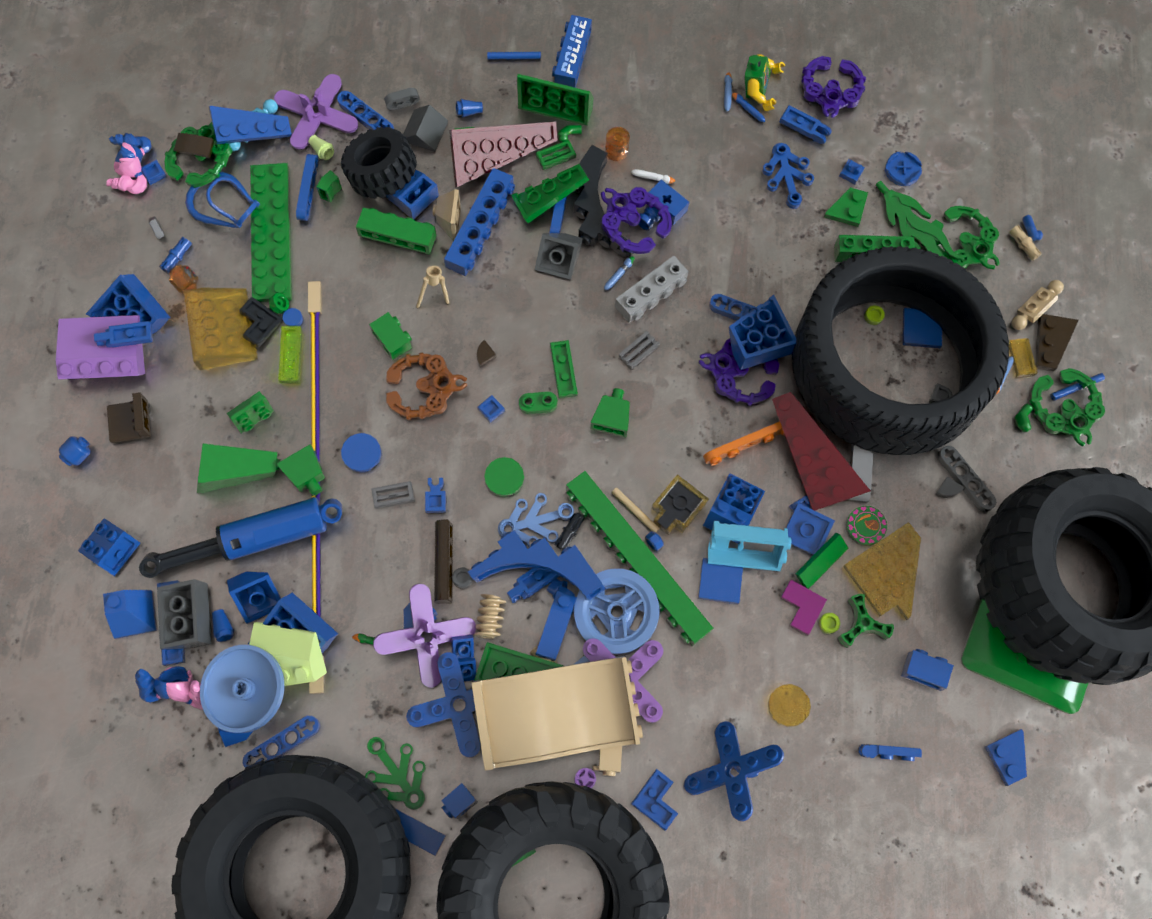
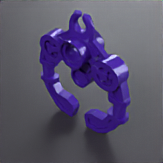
[801,56,866,118]
[601,187,672,254]
[698,338,780,406]

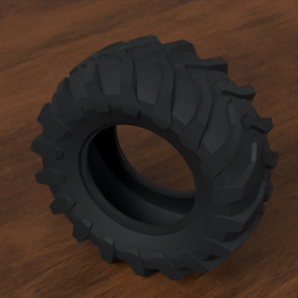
[436,781,670,919]

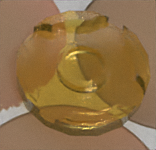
[768,684,811,727]

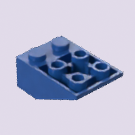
[386,170,439,220]
[703,473,765,544]

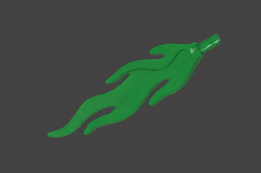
[875,181,959,260]

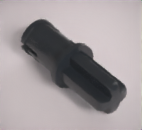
[554,513,584,551]

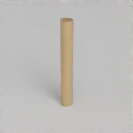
[611,487,660,532]

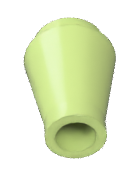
[308,135,334,160]

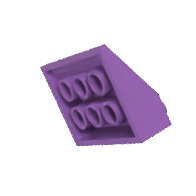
[56,315,145,379]

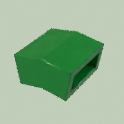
[316,170,342,203]

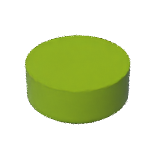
[864,305,885,325]
[818,613,840,634]

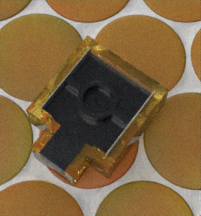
[652,474,709,535]

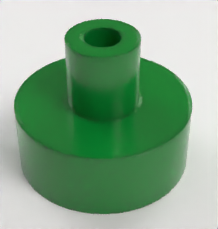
[269,293,289,314]

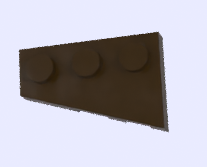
[1035,314,1079,371]

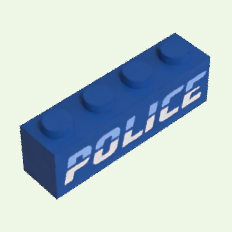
[552,15,592,88]

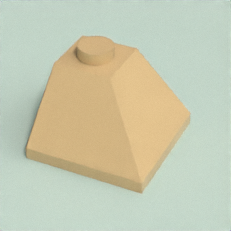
[433,189,461,241]

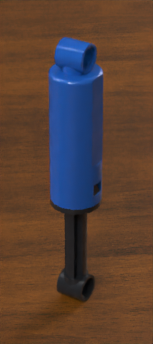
[139,497,342,578]

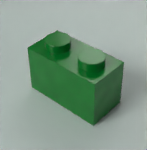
[369,312,412,361]

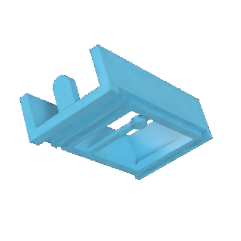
[707,521,791,571]

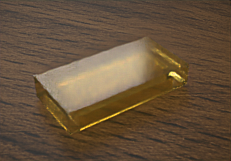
[1009,338,1038,378]

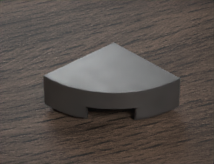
[148,216,164,239]

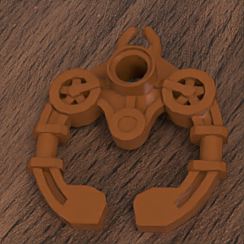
[386,352,467,420]

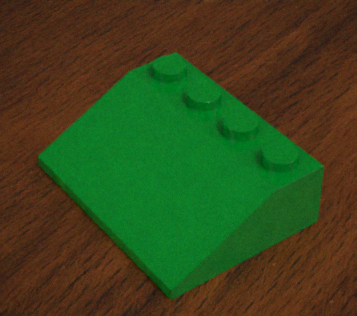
[517,74,594,126]

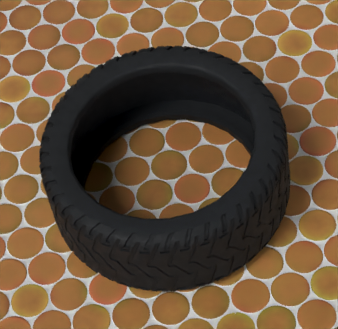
[792,246,1009,455]

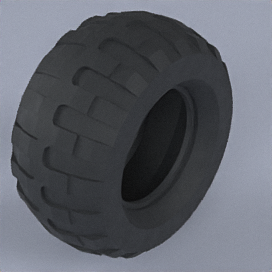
[976,467,1152,685]
[171,755,411,919]

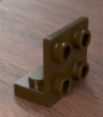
[107,392,151,443]

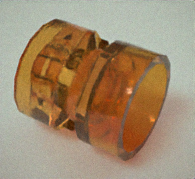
[605,127,630,161]

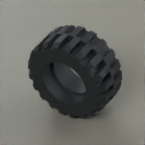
[341,127,417,199]

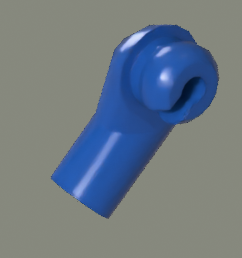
[1022,215,1043,242]

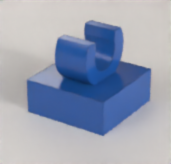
[839,159,865,185]

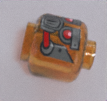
[169,264,199,294]

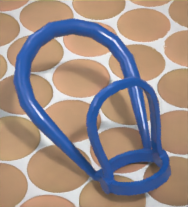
[185,172,260,228]

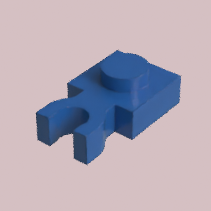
[425,478,446,513]

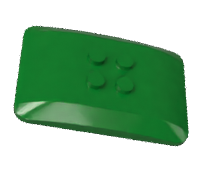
[961,600,1088,714]

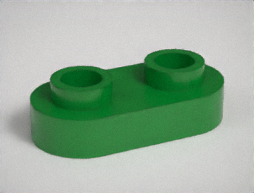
[519,392,558,414]

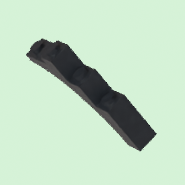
[574,145,634,258]

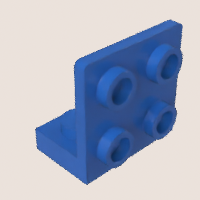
[78,518,140,576]

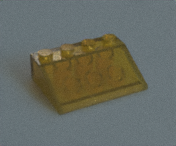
[184,287,258,370]

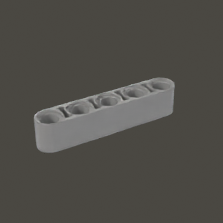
[848,444,873,502]

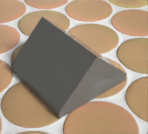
[403,105,448,152]

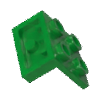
[226,391,274,433]

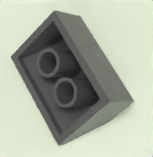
[157,579,211,650]

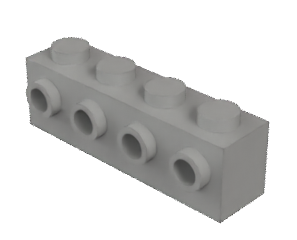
[615,256,689,323]

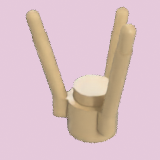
[416,266,449,308]

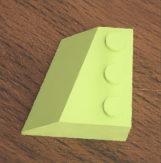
[249,622,327,686]

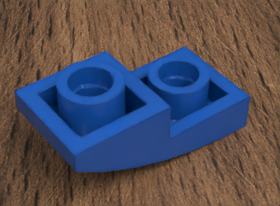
[451,635,476,681]

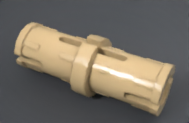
[1009,225,1042,261]

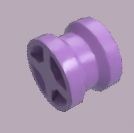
[574,768,596,788]

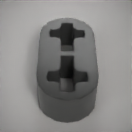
[384,88,420,110]

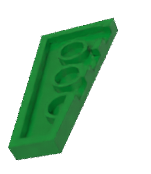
[511,164,589,223]

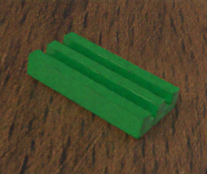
[536,140,576,170]

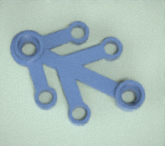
[498,493,574,548]

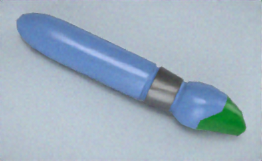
[604,256,635,290]

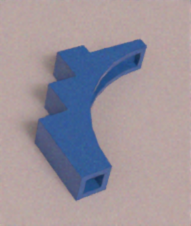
[468,530,606,600]

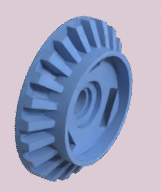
[574,569,660,654]

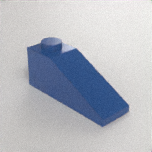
[536,591,577,661]

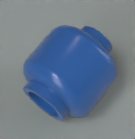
[59,436,91,466]

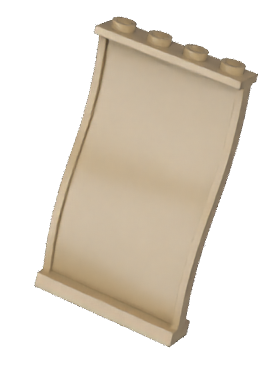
[472,656,643,771]

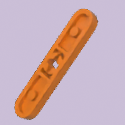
[703,421,785,466]

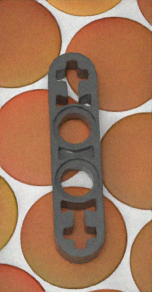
[938,446,997,512]

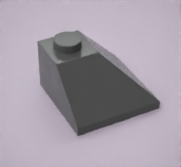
[535,233,583,280]

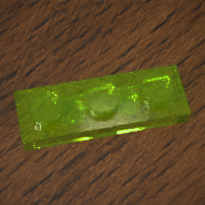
[278,326,302,383]

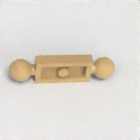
[1011,280,1064,330]

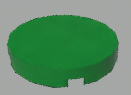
[484,457,524,497]

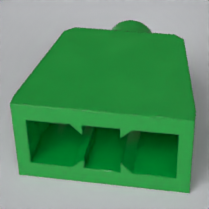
[590,388,630,437]
[277,444,325,496]

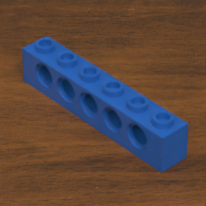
[444,168,515,276]

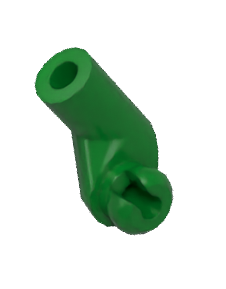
[557,125,582,142]
[1015,404,1033,432]

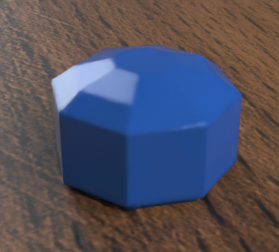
[645,531,664,552]

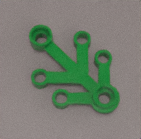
[365,737,426,810]

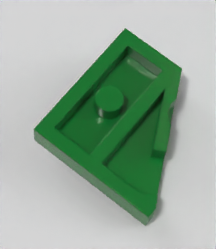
[824,187,868,227]

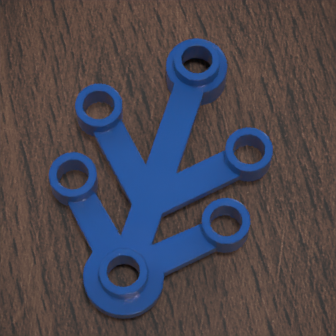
[762,143,814,209]

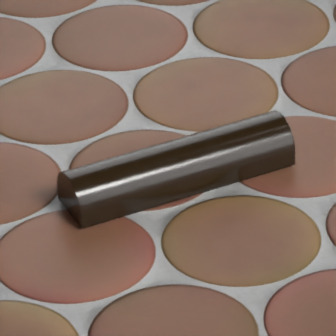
[434,519,453,604]

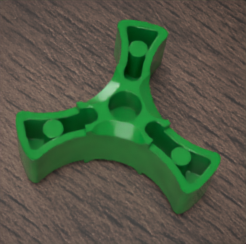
[838,594,894,648]

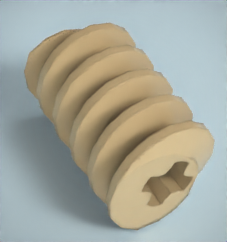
[474,594,506,639]

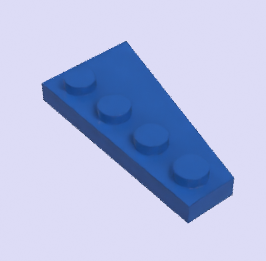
[209,106,292,144]

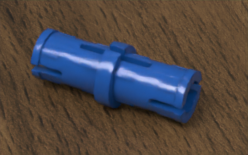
[159,237,192,274]

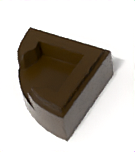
[477,340,496,367]

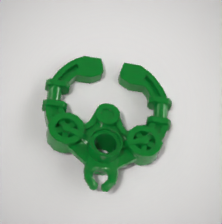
[164,122,232,188]
[932,206,1000,270]
[1029,368,1105,447]

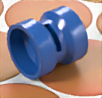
[638,205,661,231]

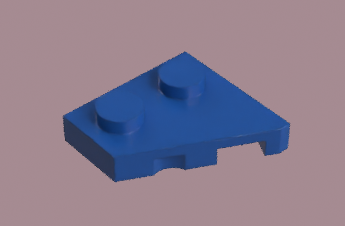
[985,729,1027,786]

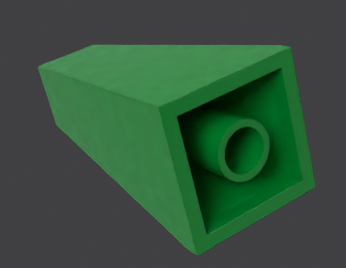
[197,443,281,493]

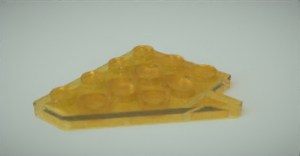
[843,522,921,620]

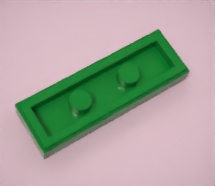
[550,340,578,398]
[795,533,849,589]

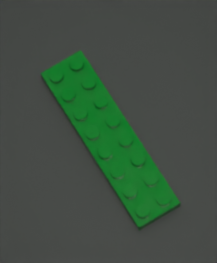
[250,163,292,303]

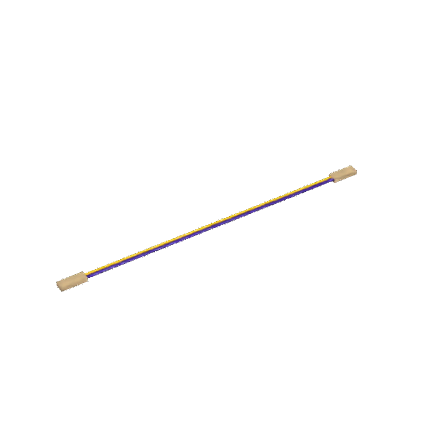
[308,281,324,694]

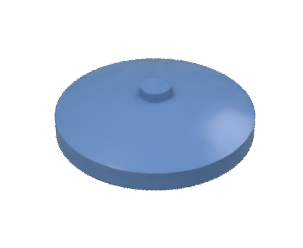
[200,645,284,733]

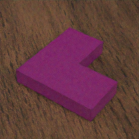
[781,580,827,636]

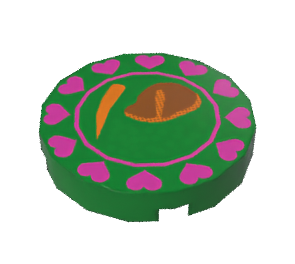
[846,506,887,546]

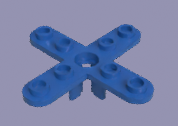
[406,652,481,757]
[684,721,784,821]

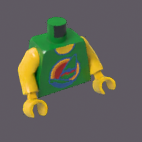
[744,54,785,111]

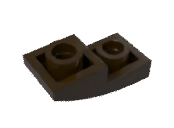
[174,133,214,159]

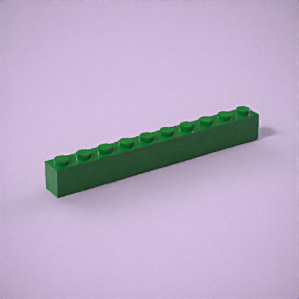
[565,471,714,647]

